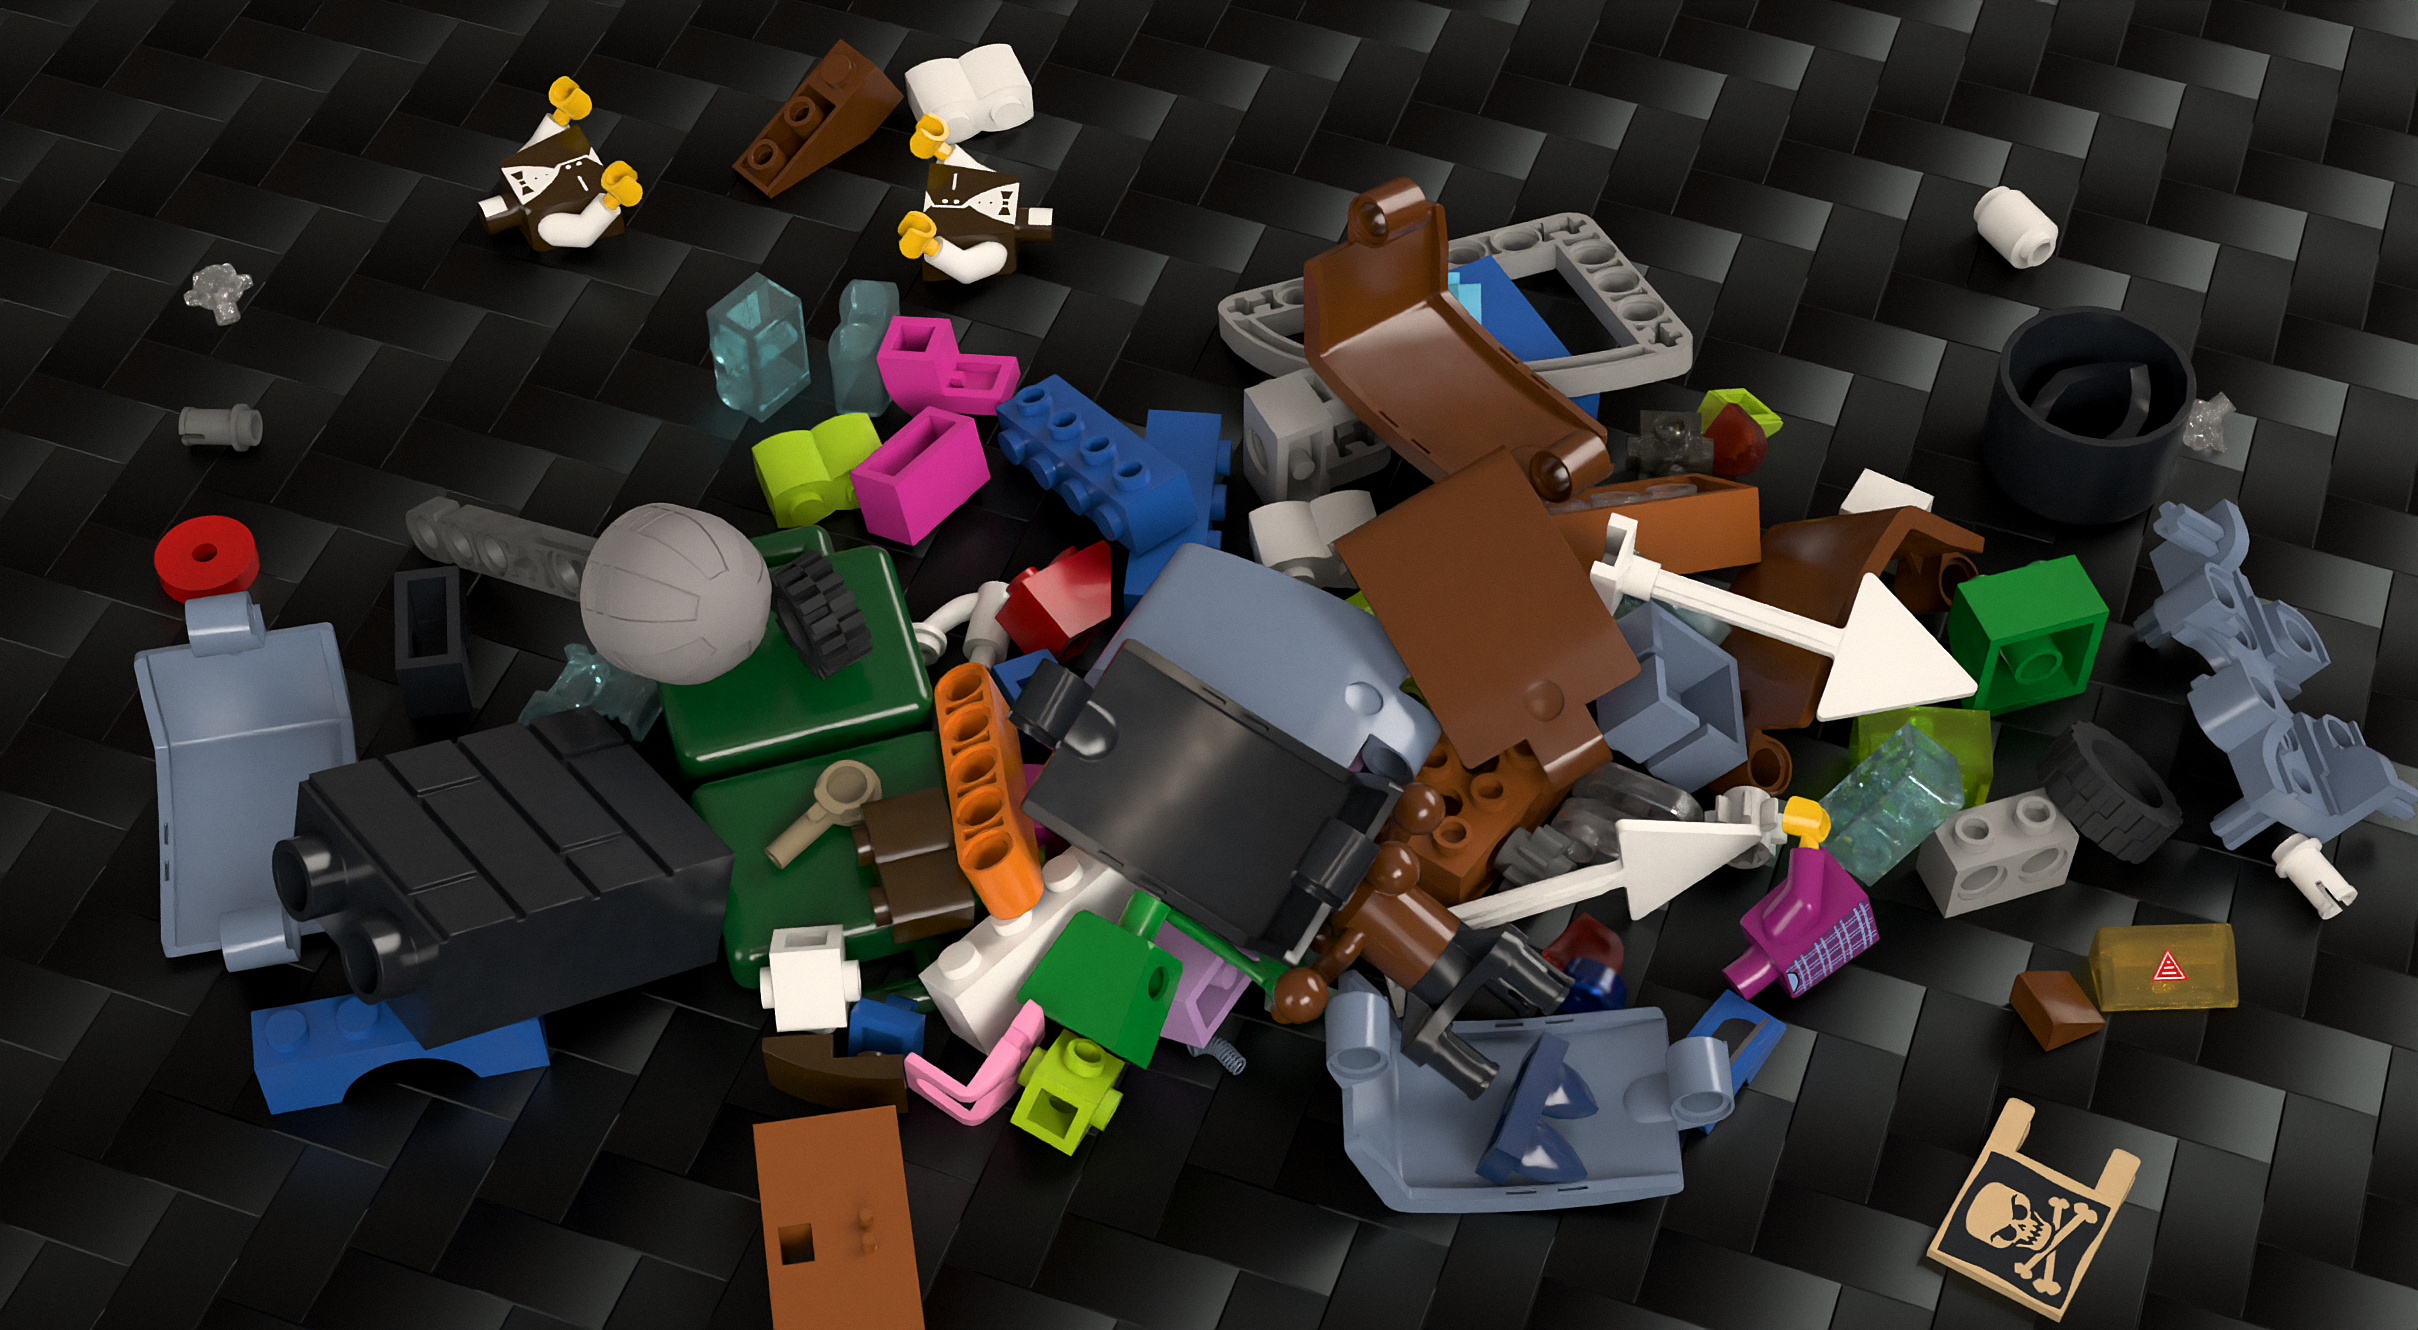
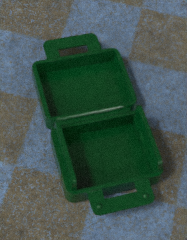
[653,525,990,1036]

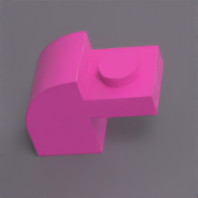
[876,316,1021,418]

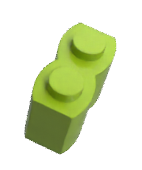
[751,413,882,528]

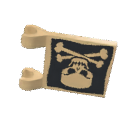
[1926,1098,2141,1323]

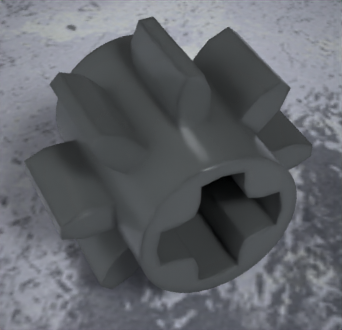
[1493,824,1577,893]

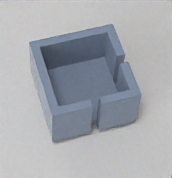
[1596,600,1748,796]

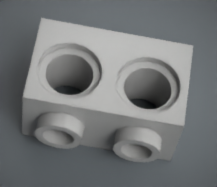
[1915,787,2079,919]

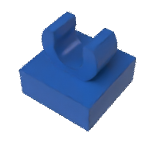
[847,994,926,1083]

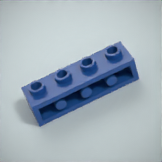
[995,374,1199,556]

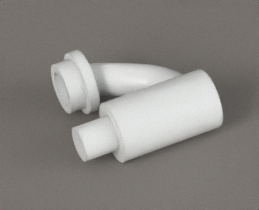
[912,581,1011,674]

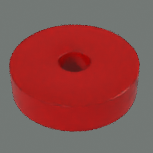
[154,515,260,604]

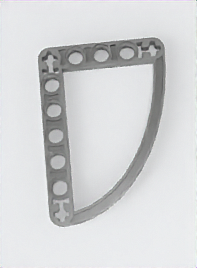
[1218,212,1693,398]

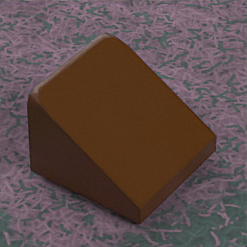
[2009,971,2106,1052]

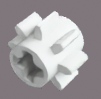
[1704,786,1787,869]

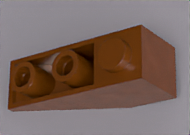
[732,39,905,198]

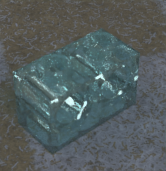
[1818,722,1965,887]

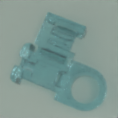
[517,643,661,742]

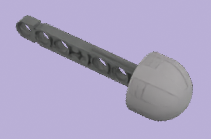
[406,496,772,685]

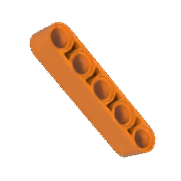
[934,662,1044,920]

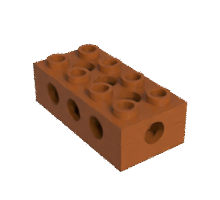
[1373,700,1598,908]

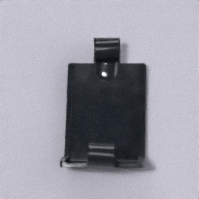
[1006,639,1404,969]

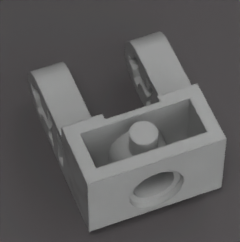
[1243,367,1391,505]

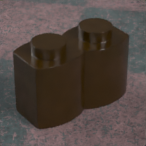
[850,786,975,945]

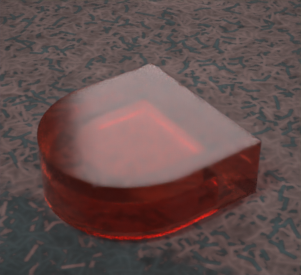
[1692,402,1767,477]
[1542,912,1624,992]

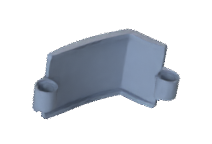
[1083,542,1442,785]
[134,591,359,973]
[1325,969,1735,1213]

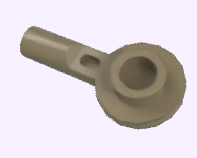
[764,760,883,869]

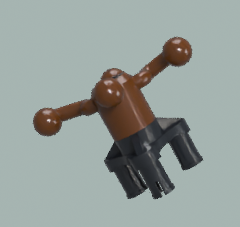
[1270,782,1575,1101]

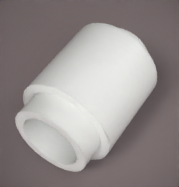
[1974,186,2058,269]

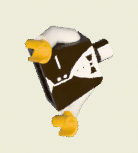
[477,76,643,252]
[898,113,1054,284]

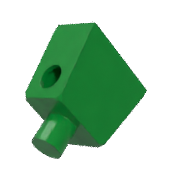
[1015,889,1183,1070]

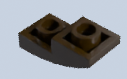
[762,1031,909,1113]

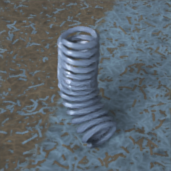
[1187,1036,1246,1075]

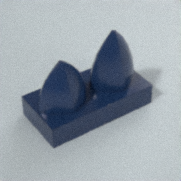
[1475,1031,1599,1185]

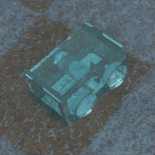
[706,272,811,423]

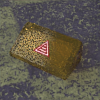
[2088,923,2239,1011]

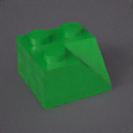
[1947,555,2110,723]

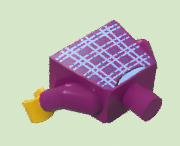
[1721,796,1880,1001]

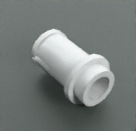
[2272,832,2358,919]

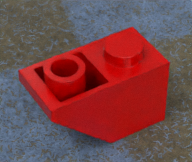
[994,539,1111,665]

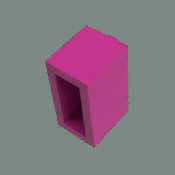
[850,406,991,546]

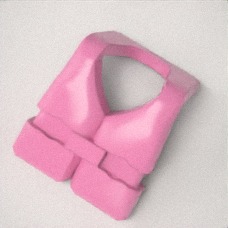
[904,999,1047,1126]

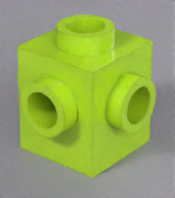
[1010,1028,1125,1156]

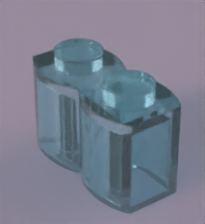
[828,279,901,417]

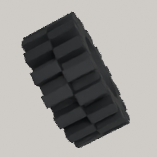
[769,550,873,680]

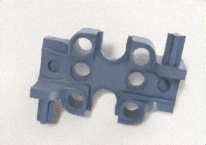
[2133,499,2418,851]

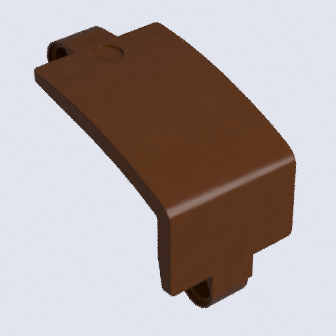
[1303,176,1615,504]
[1327,445,1641,793]
[1705,505,1985,797]

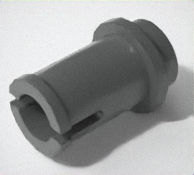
[179,404,263,451]

